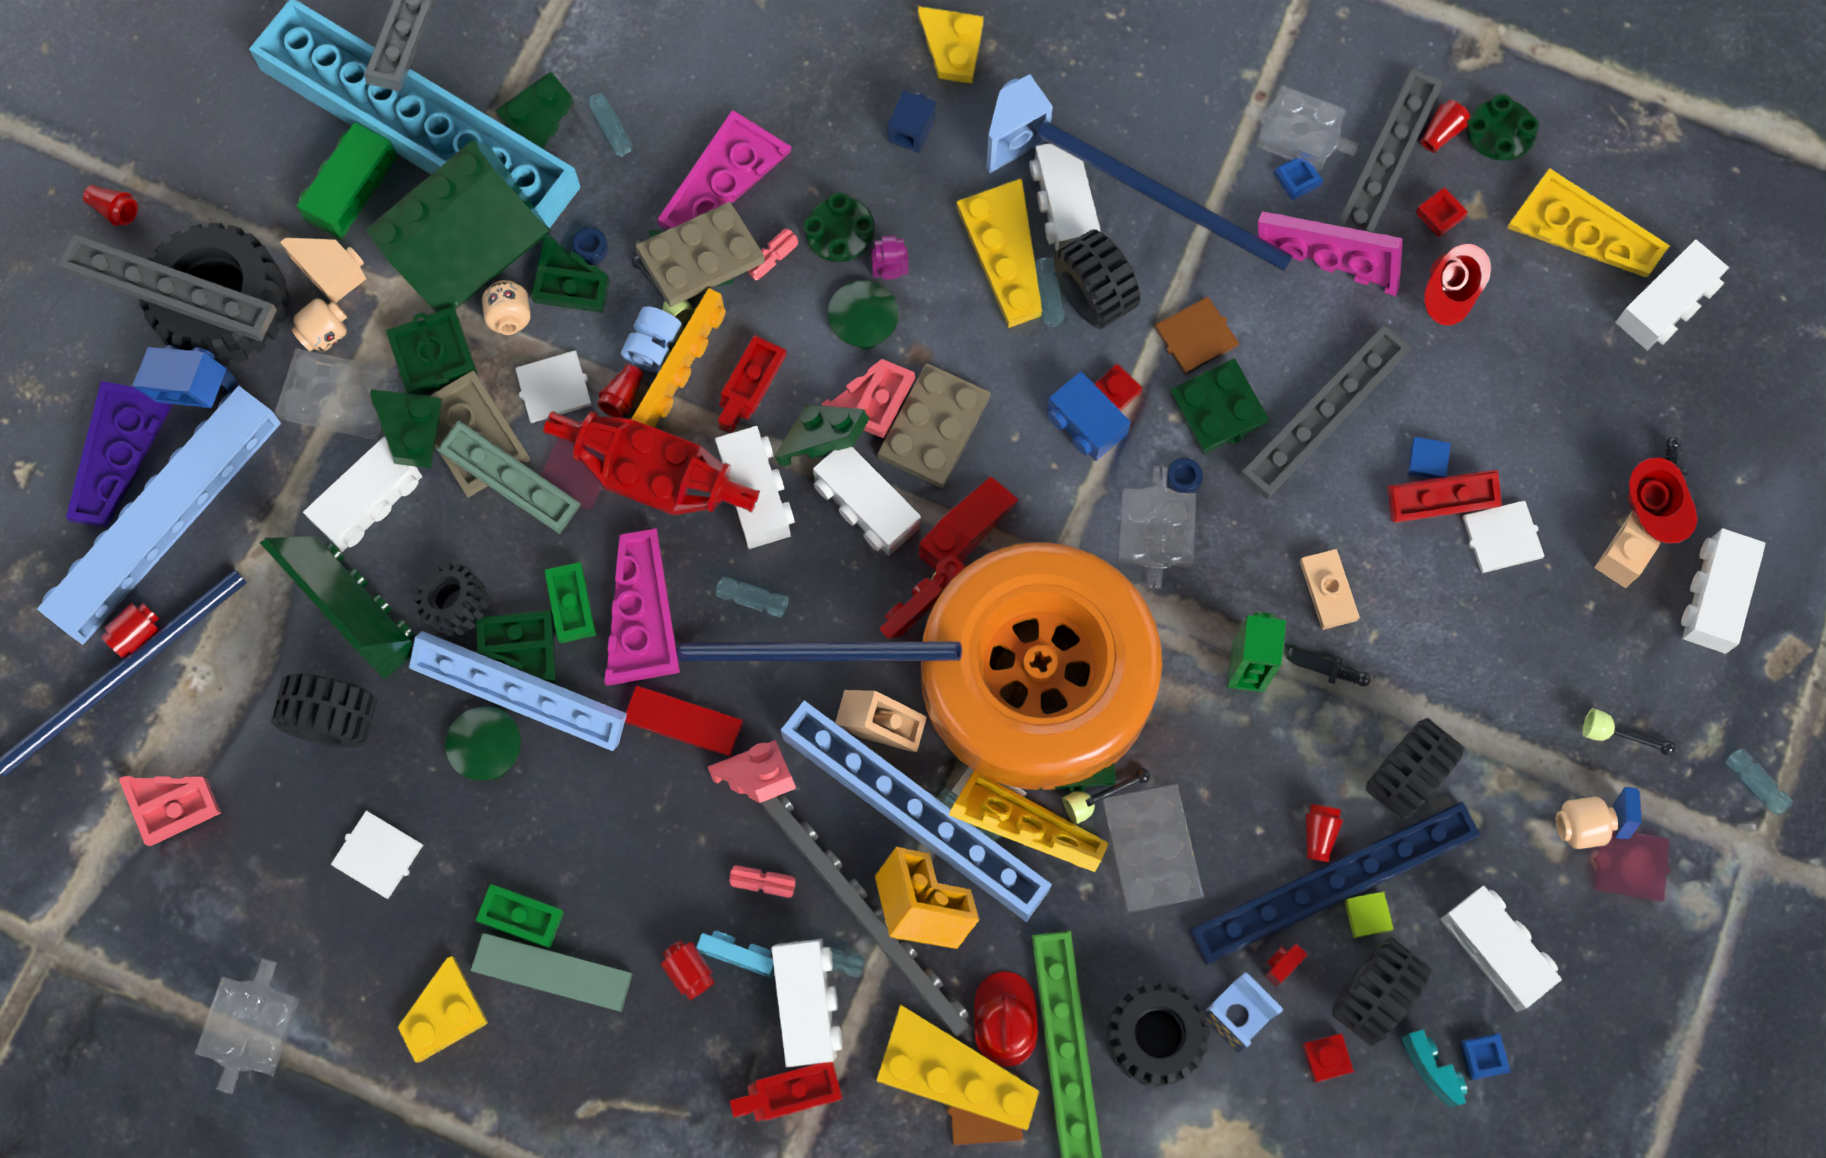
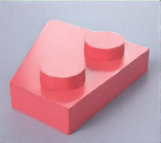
[821,359,916,439]
[708,740,796,803]
[119,776,221,847]

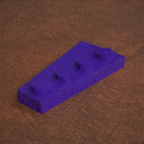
[66,381,174,528]

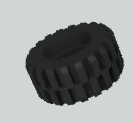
[138,222,289,366]

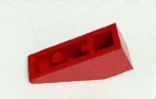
[919,477,1019,570]

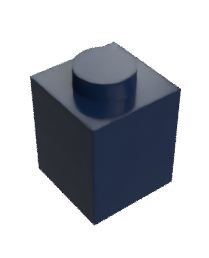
[888,90,936,153]

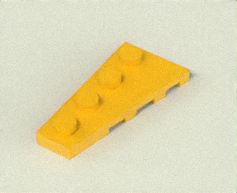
[1507,168,1670,278]
[956,178,1042,328]
[949,771,1109,872]
[877,1005,1039,1131]

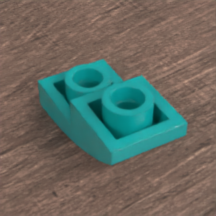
[1401,1029,1467,1107]

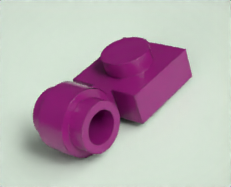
[871,235,908,280]

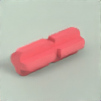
[747,229,798,280]
[729,865,796,898]

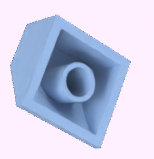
[986,74,1053,173]

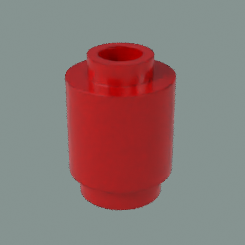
[101,603,159,658]
[660,940,716,1001]

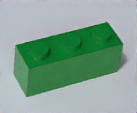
[297,122,398,240]
[1227,612,1286,693]

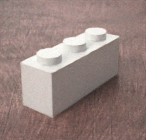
[1030,144,1100,251]
[1615,240,1729,351]
[715,426,795,549]
[303,437,422,552]
[813,447,921,556]
[1681,528,1766,654]
[1440,886,1562,1012]
[772,939,842,1067]

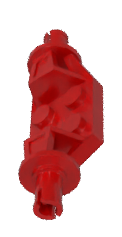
[543,411,761,515]

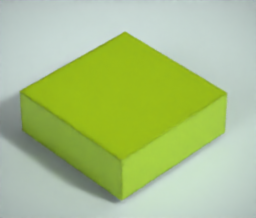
[1344,892,1394,939]

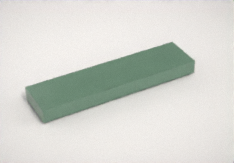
[437,420,581,535]
[471,933,633,1012]

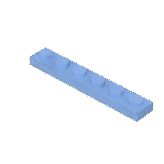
[409,631,627,751]

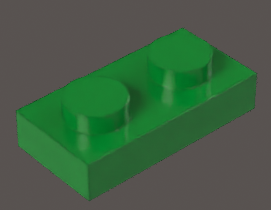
[544,562,596,643]
[476,884,564,948]

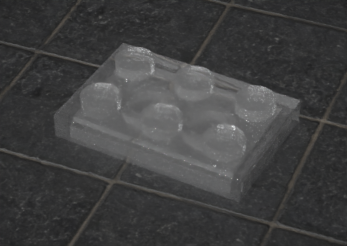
[274,348,401,440]
[1102,784,1204,913]

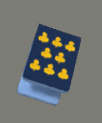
[1204,972,1283,1053]

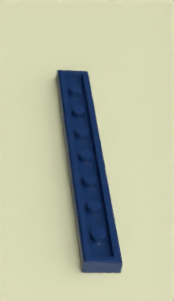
[1189,801,1481,965]

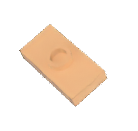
[1300,549,1360,630]

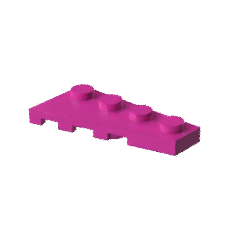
[657,110,792,230]
[1258,211,1403,297]
[604,528,680,686]

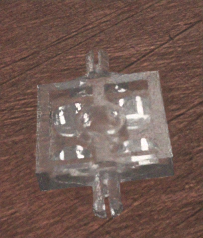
[1243,85,1359,171]
[1118,466,1196,589]
[195,959,300,1094]

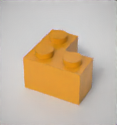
[875,847,979,949]

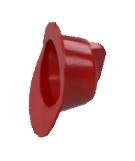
[1424,244,1491,325]
[1627,458,1698,544]
[974,971,1038,1067]

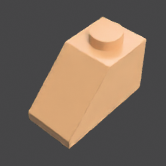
[280,238,366,303]
[1594,511,1661,588]
[835,690,927,752]

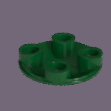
[1466,94,1539,161]
[804,192,875,262]
[828,280,899,350]
[445,706,521,781]

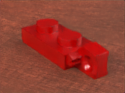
[717,335,787,434]
[879,554,966,639]
[730,1061,843,1122]

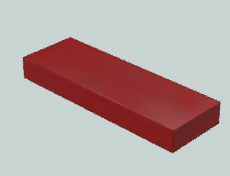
[1387,469,1502,523]
[625,685,743,758]

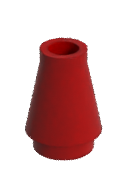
[1420,100,1470,153]
[83,185,138,226]
[597,364,644,418]
[1305,804,1343,862]

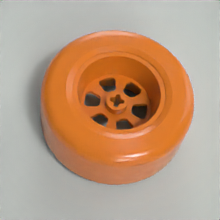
[921,542,1162,790]

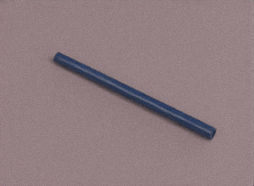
[1036,120,1293,271]
[0,569,247,777]
[677,641,962,661]

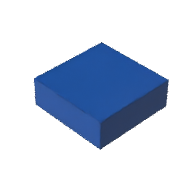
[1274,153,1324,201]
[1407,437,1451,479]
[1613,787,1642,839]
[1459,1033,1511,1081]

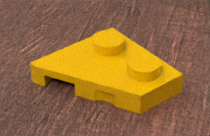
[918,7,984,84]
[398,956,488,1063]

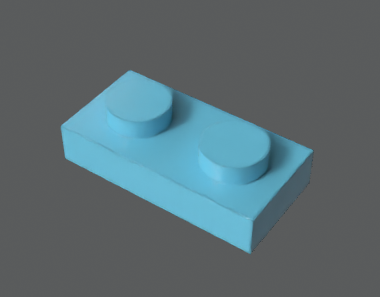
[697,931,775,979]

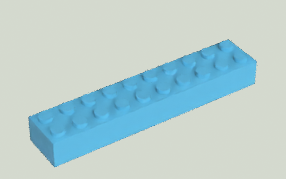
[249,0,581,228]

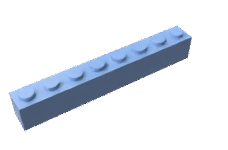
[37,386,281,645]
[781,700,1052,922]

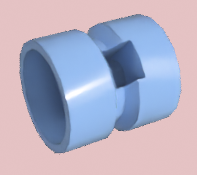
[621,306,684,374]

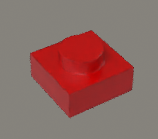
[1416,187,1468,238]
[1095,363,1143,411]
[1264,944,1308,987]
[1302,1033,1354,1083]

